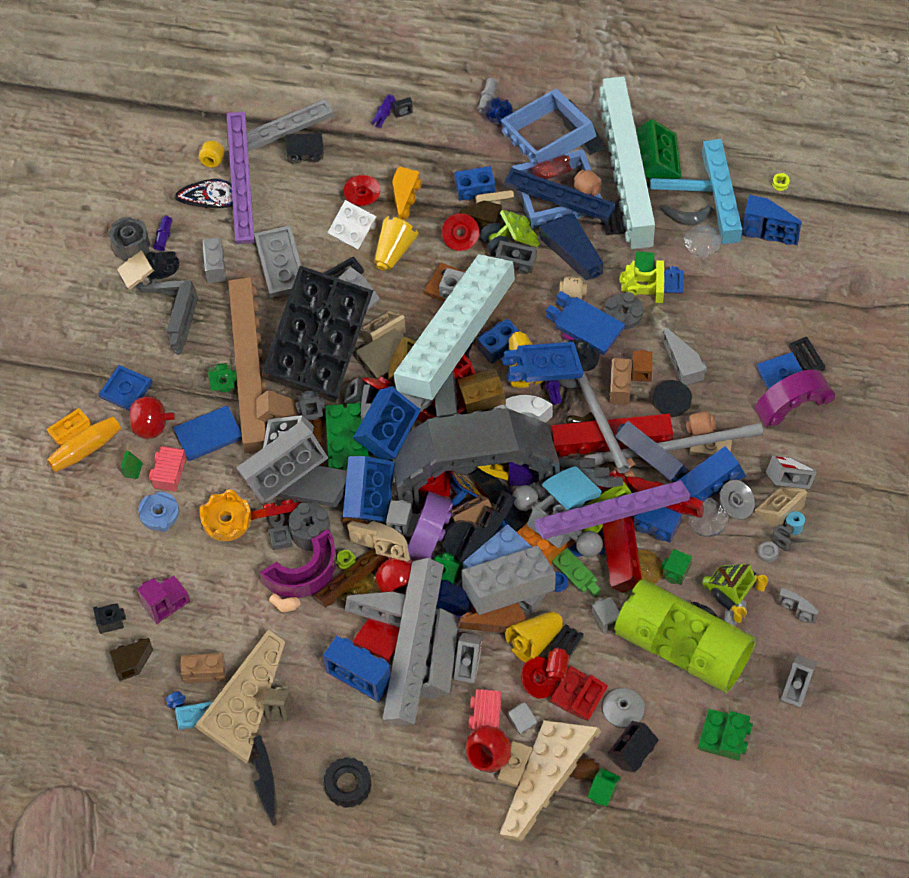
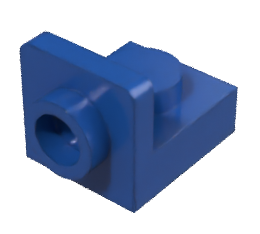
[664,266,683,294]

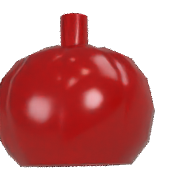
[130,396,175,439]
[375,557,413,595]
[465,725,512,773]

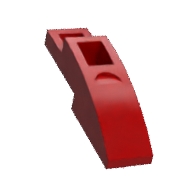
[627,476,704,518]

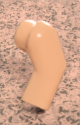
[269,593,300,612]

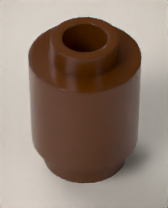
[569,758,599,780]

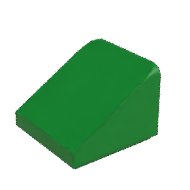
[635,251,655,272]
[121,451,143,479]

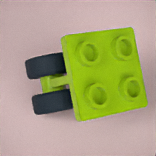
[480,210,540,256]

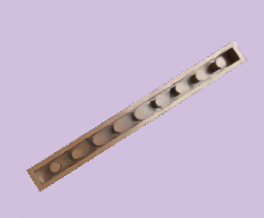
[228,277,267,453]

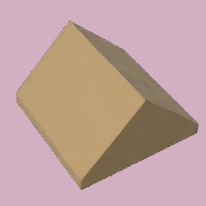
[360,311,406,344]
[754,486,807,528]

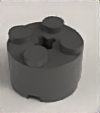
[109,217,150,262]
[289,502,331,550]

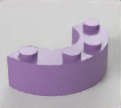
[407,490,453,561]

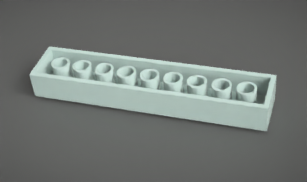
[599,76,655,249]
[394,254,515,400]

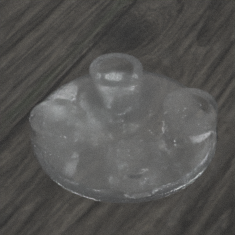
[684,225,722,259]
[688,499,729,537]

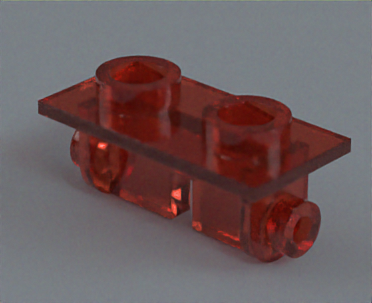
[531,154,572,180]

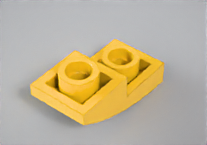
[478,463,509,480]

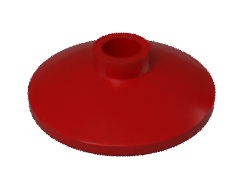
[343,175,380,206]
[442,213,479,251]
[362,376,390,390]
[521,657,557,699]

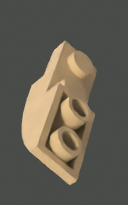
[347,521,410,562]

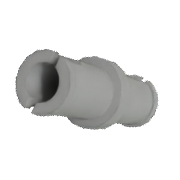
[477,78,498,114]

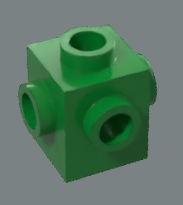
[208,363,237,392]
[432,552,462,584]

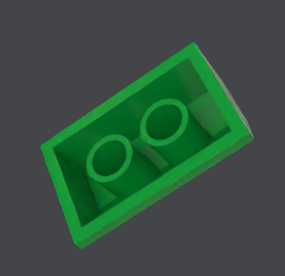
[636,119,682,179]

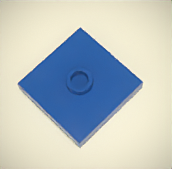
[756,352,802,390]

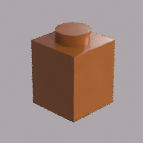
[632,350,652,382]

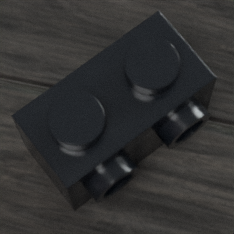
[285,133,324,163]
[608,721,659,773]

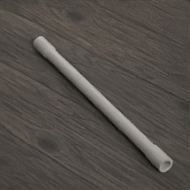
[561,340,630,473]
[584,423,763,466]

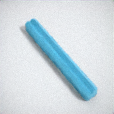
[650,178,713,192]

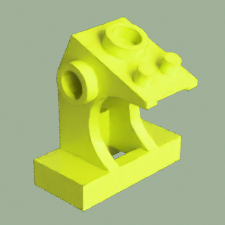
[619,260,664,303]

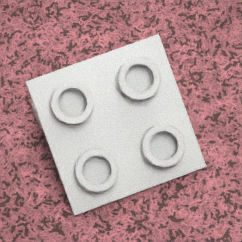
[327,200,376,250]

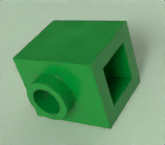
[661,549,692,585]
[588,768,621,806]

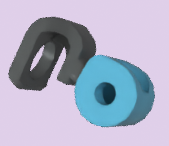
[772,511,805,551]

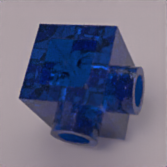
[485,97,513,125]

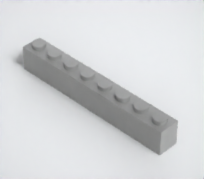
[382,558,444,726]

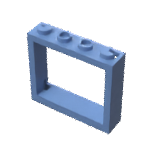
[501,89,596,168]
[512,149,602,229]

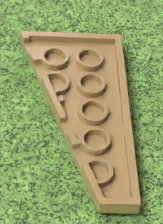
[195,630,285,764]
[500,721,601,841]

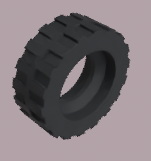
[324,757,372,808]

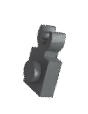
[269,514,293,550]

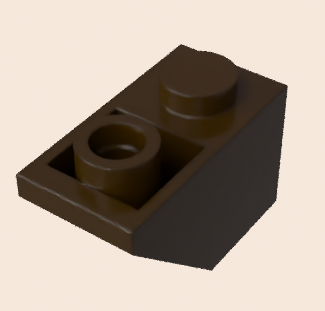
[459,200,502,230]
[109,638,153,681]

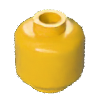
[199,140,225,168]

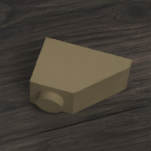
[263,687,292,722]

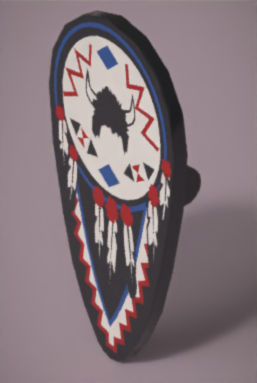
[175,179,233,208]

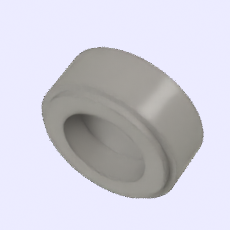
[758,541,779,563]

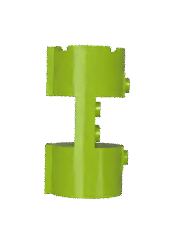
[614,579,756,694]

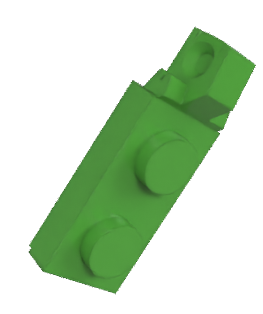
[552,548,601,598]

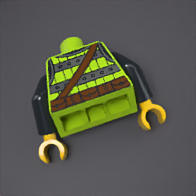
[702,564,768,623]

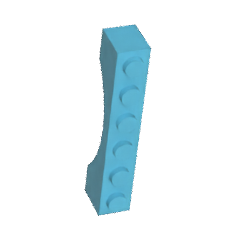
[702,139,742,244]

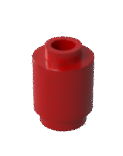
[546,649,569,681]

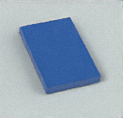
[173,405,242,461]

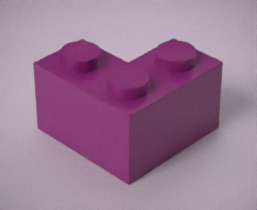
[137,575,190,624]

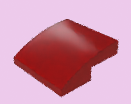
[352,618,400,663]
[549,665,608,721]

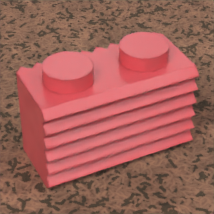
[149,446,187,492]
[469,689,502,731]

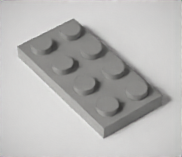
[254,225,301,298]

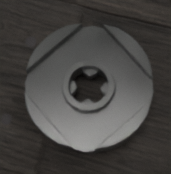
[605,292,643,330]

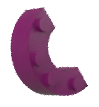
[754,370,835,427]
[260,529,337,598]

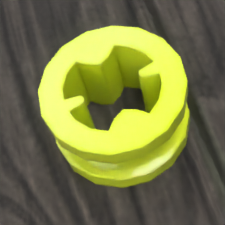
[772,173,790,191]

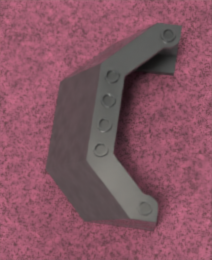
[392,408,560,514]

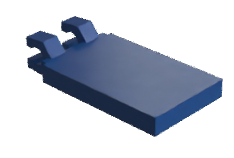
[546,291,625,355]
[502,342,584,382]

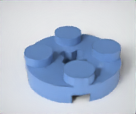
[138,492,179,532]

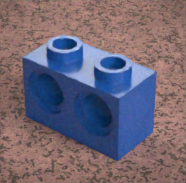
[454,166,495,201]
[477,318,520,364]

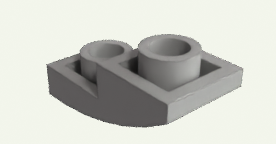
[778,588,818,623]

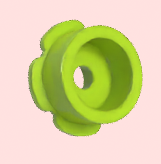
[336,550,355,569]

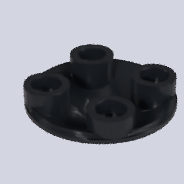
[146,251,180,279]

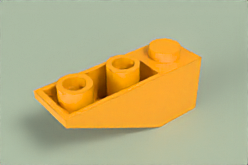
[392,166,422,220]

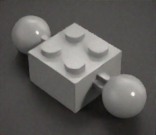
[512,485,603,557]

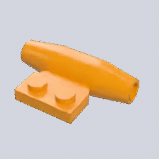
[46,408,121,473]

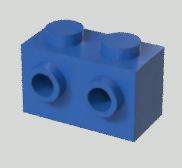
[634,507,682,543]

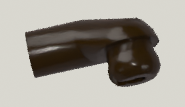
[566,412,596,424]

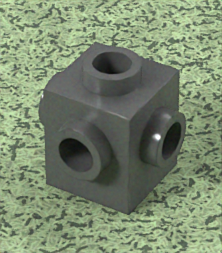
[296,390,325,420]

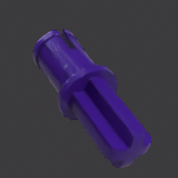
[371,94,396,128]
[153,216,173,252]
[545,380,562,405]

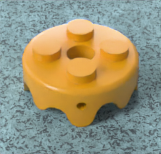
[200,489,251,542]

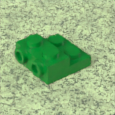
[698,709,753,761]

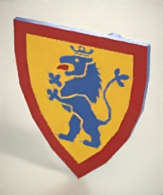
[450,470,481,507]

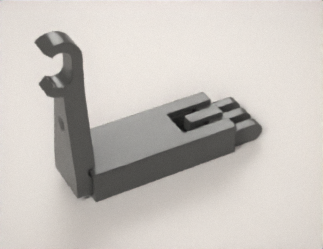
[137,278,198,355]

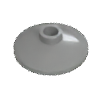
[720,480,755,520]
[602,688,645,728]

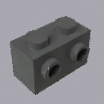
[495,240,537,274]

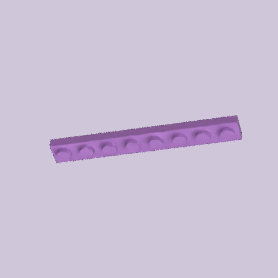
[227,112,255,244]
[534,481,690,540]

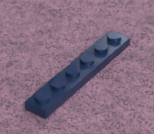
[504,168,615,222]

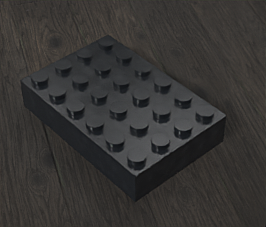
[262,266,374,403]

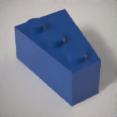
[676,446,746,502]

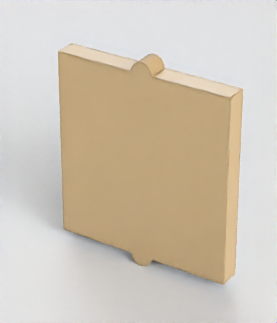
[117,250,154,290]

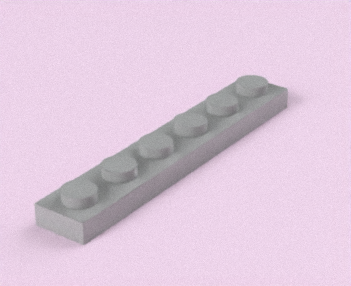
[227,99,334,152]

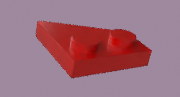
[251,499,301,520]

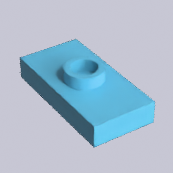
[175,701,213,730]

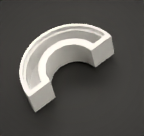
[491,395,553,422]

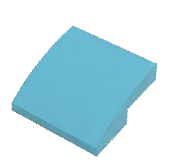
[542,466,602,511]

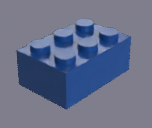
[353,386,421,460]
[343,456,395,522]
[323,636,391,702]

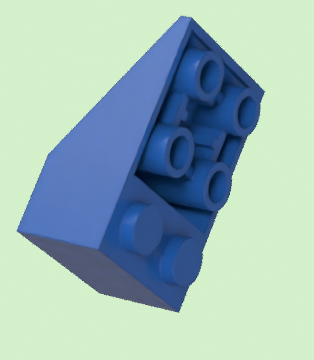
[742,195,802,245]

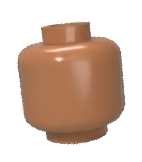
[574,170,602,196]
[686,411,717,436]

